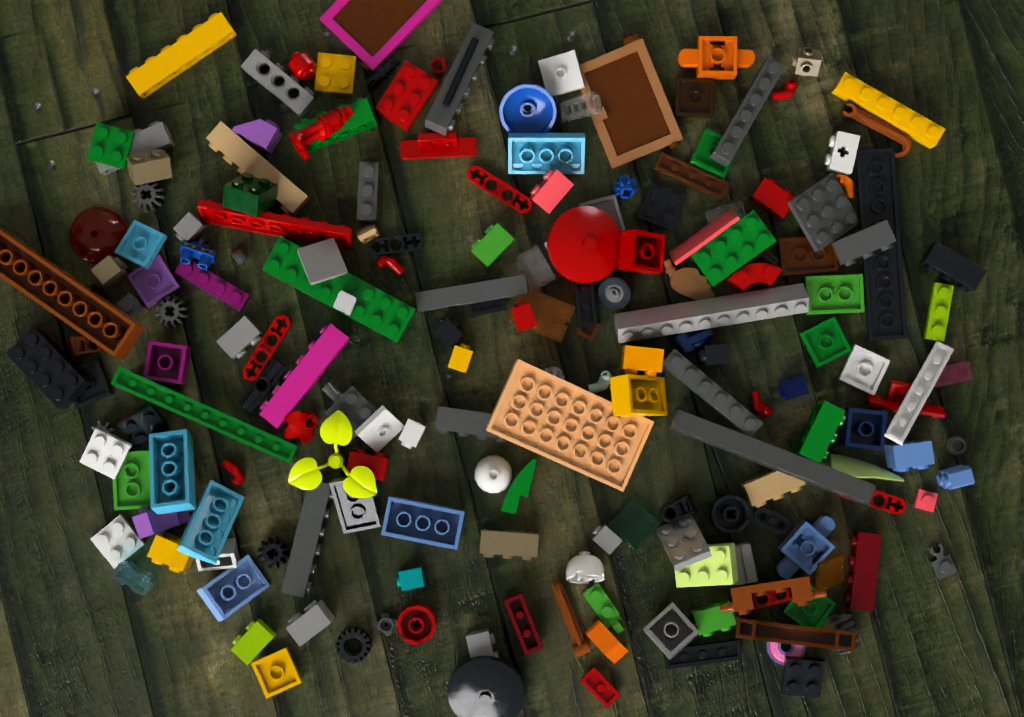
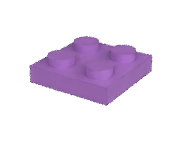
[127,255,181,308]

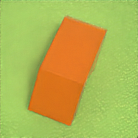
[585,620,628,664]

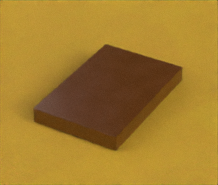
[778,236,839,277]

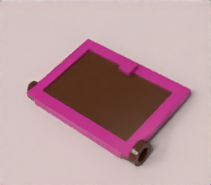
[319,0,443,72]

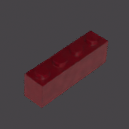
[844,530,882,612]

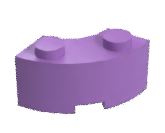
[132,507,191,539]

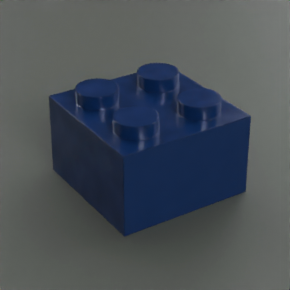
[840,407,888,450]

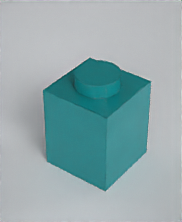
[396,566,426,591]

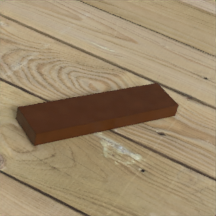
[653,151,731,201]

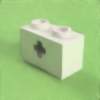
[824,131,860,176]

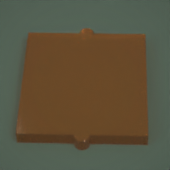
[815,553,845,590]

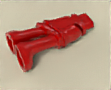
[288,104,354,161]

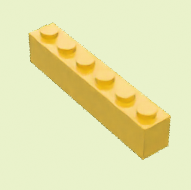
[126,12,237,99]
[831,72,945,149]

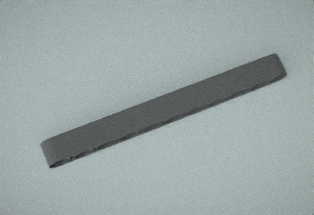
[669,410,876,505]

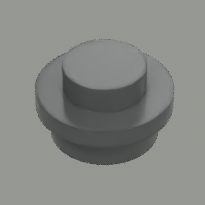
[946,436,966,455]

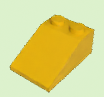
[610,374,668,417]

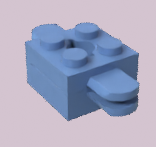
[776,515,835,579]

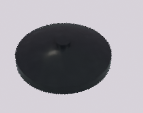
[447,656,525,717]

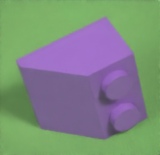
[232,119,283,154]

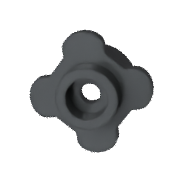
[375,613,397,636]

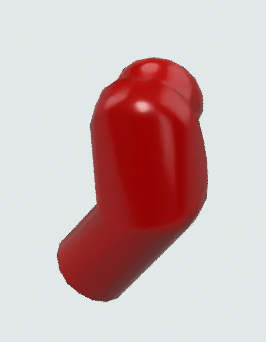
[222,458,245,486]

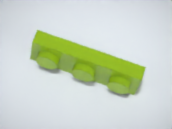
[924,282,954,342]

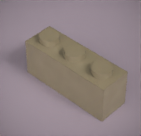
[480,529,539,560]

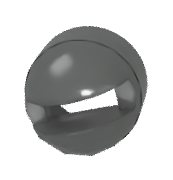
[231,249,247,265]

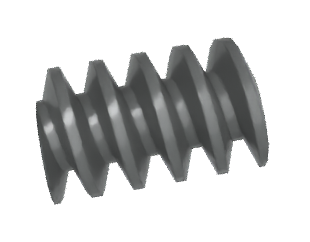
[828,611,861,655]

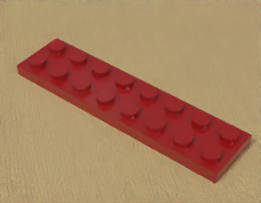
[197,199,353,251]

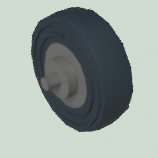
[598,275,633,310]

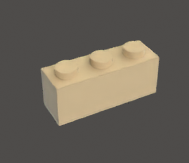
[741,470,806,508]

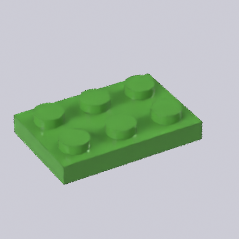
[804,274,865,315]
[112,450,151,510]

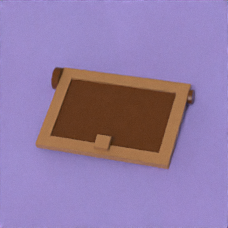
[579,33,683,169]

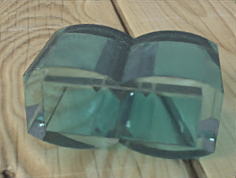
[112,561,157,595]

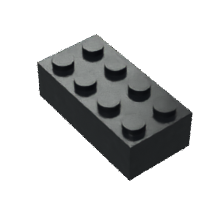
[6,326,93,410]

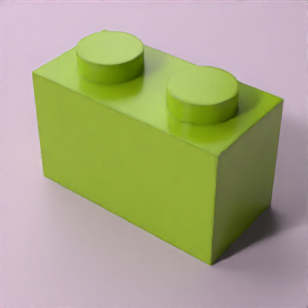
[231,619,276,665]

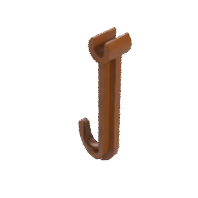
[841,103,912,158]
[551,580,591,657]

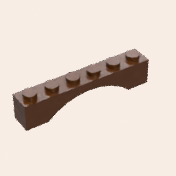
[735,618,857,652]

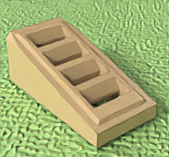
[357,223,380,244]

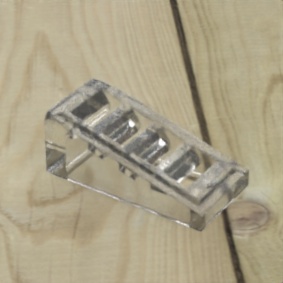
[560,91,602,122]

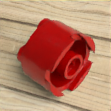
[397,603,437,645]

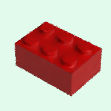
[375,60,440,133]

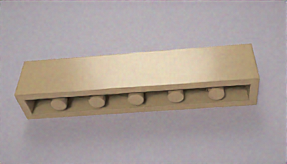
[206,121,310,216]

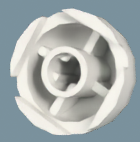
[475,455,512,493]
[566,551,605,584]

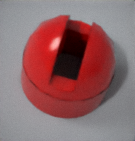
[431,58,447,74]

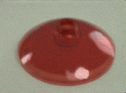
[70,207,127,264]

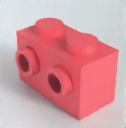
[529,168,574,214]

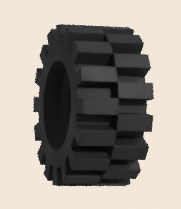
[336,626,372,663]

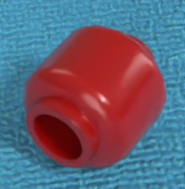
[288,52,317,81]

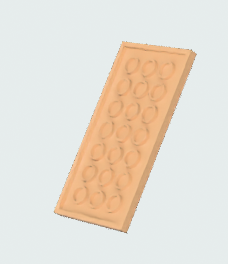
[485,359,654,492]

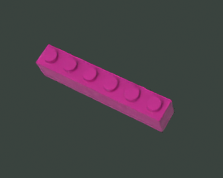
[259,324,351,429]

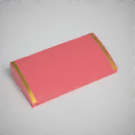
[669,207,740,265]

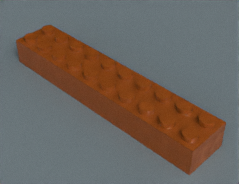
[0,226,145,359]

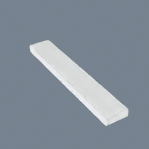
[884,341,954,445]

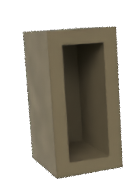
[126,149,172,186]
[91,255,130,288]

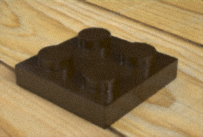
[674,78,714,118]

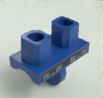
[180,237,216,270]

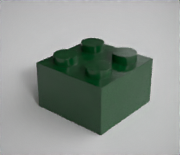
[222,173,278,217]

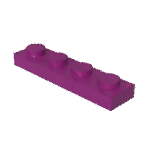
[174,260,251,312]

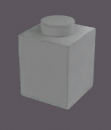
[173,212,206,243]
[592,524,623,555]

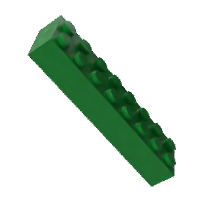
[262,236,417,344]

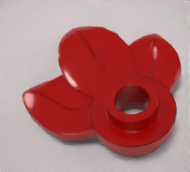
[284,411,318,445]

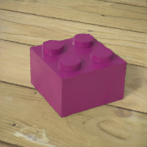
[143,340,192,385]

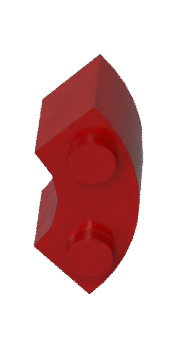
[726,263,782,292]

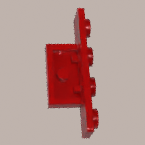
[400,130,477,160]
[867,380,946,419]

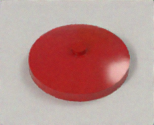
[547,206,621,284]

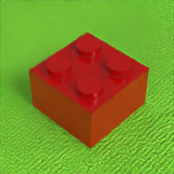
[618,229,665,275]

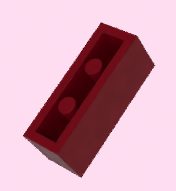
[504,591,544,655]

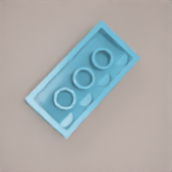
[508,133,585,174]
[176,480,245,564]

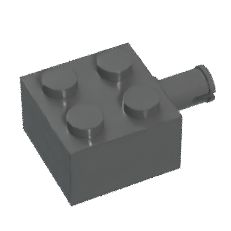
[321,381,377,440]

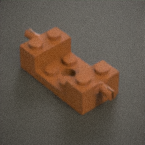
[720,576,827,615]

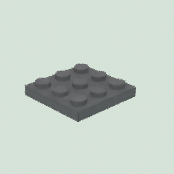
[786,173,860,252]

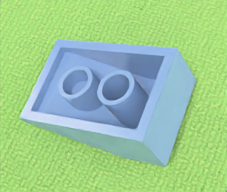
[197,555,270,622]

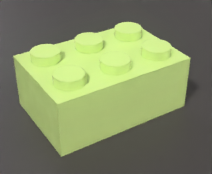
[674,542,739,588]

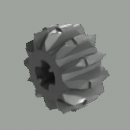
[132,182,165,212]
[155,296,188,328]

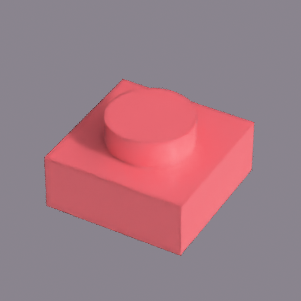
[913,489,938,512]

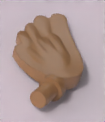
[663,259,714,301]

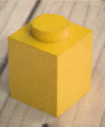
[448,343,473,373]

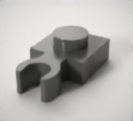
[929,543,957,580]

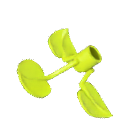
[288,410,378,498]

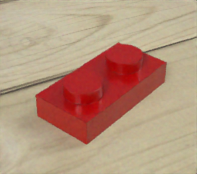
[580,666,621,708]

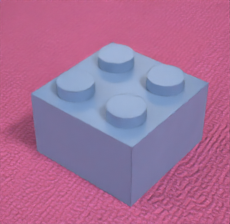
[884,440,935,472]

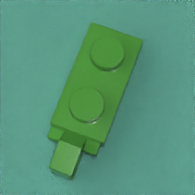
[582,583,624,634]

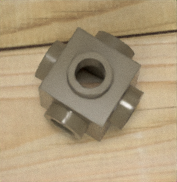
[791,47,822,77]

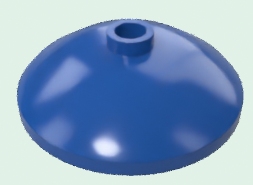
[499,83,557,133]

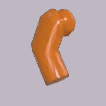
[835,173,854,199]

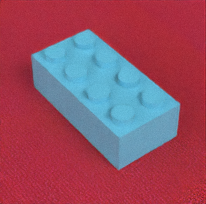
[149,429,196,515]

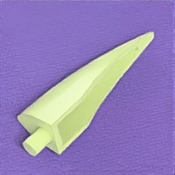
[827,453,904,482]

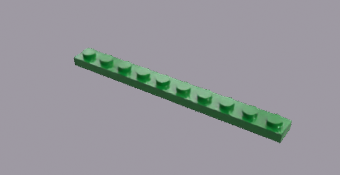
[110,366,298,464]

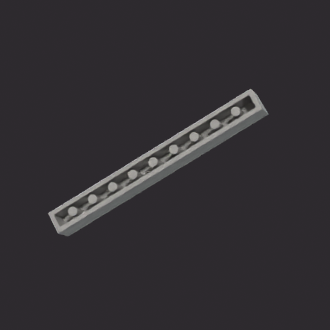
[614,283,809,343]

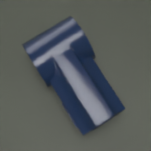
[673,328,714,355]

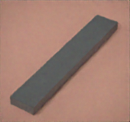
[415,274,529,312]

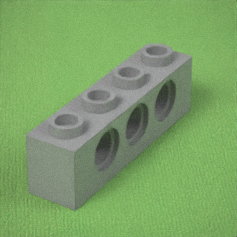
[241,49,316,118]

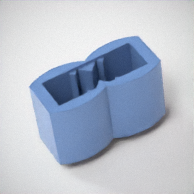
[936,465,975,490]

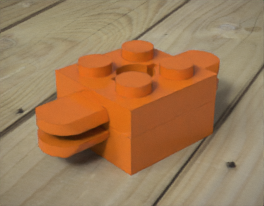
[677,36,755,79]

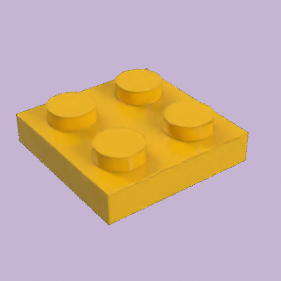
[314,52,357,95]
[251,647,303,699]

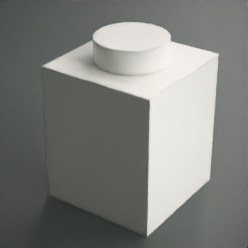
[398,418,427,449]

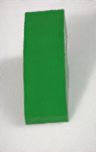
[501,458,537,514]

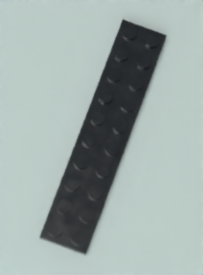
[855,148,907,341]

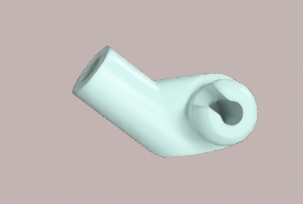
[588,370,612,393]

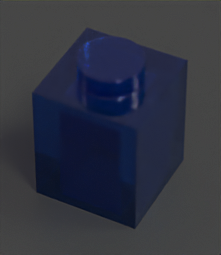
[777,375,809,400]

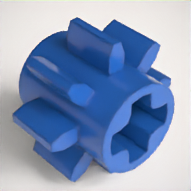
[613,175,637,199]

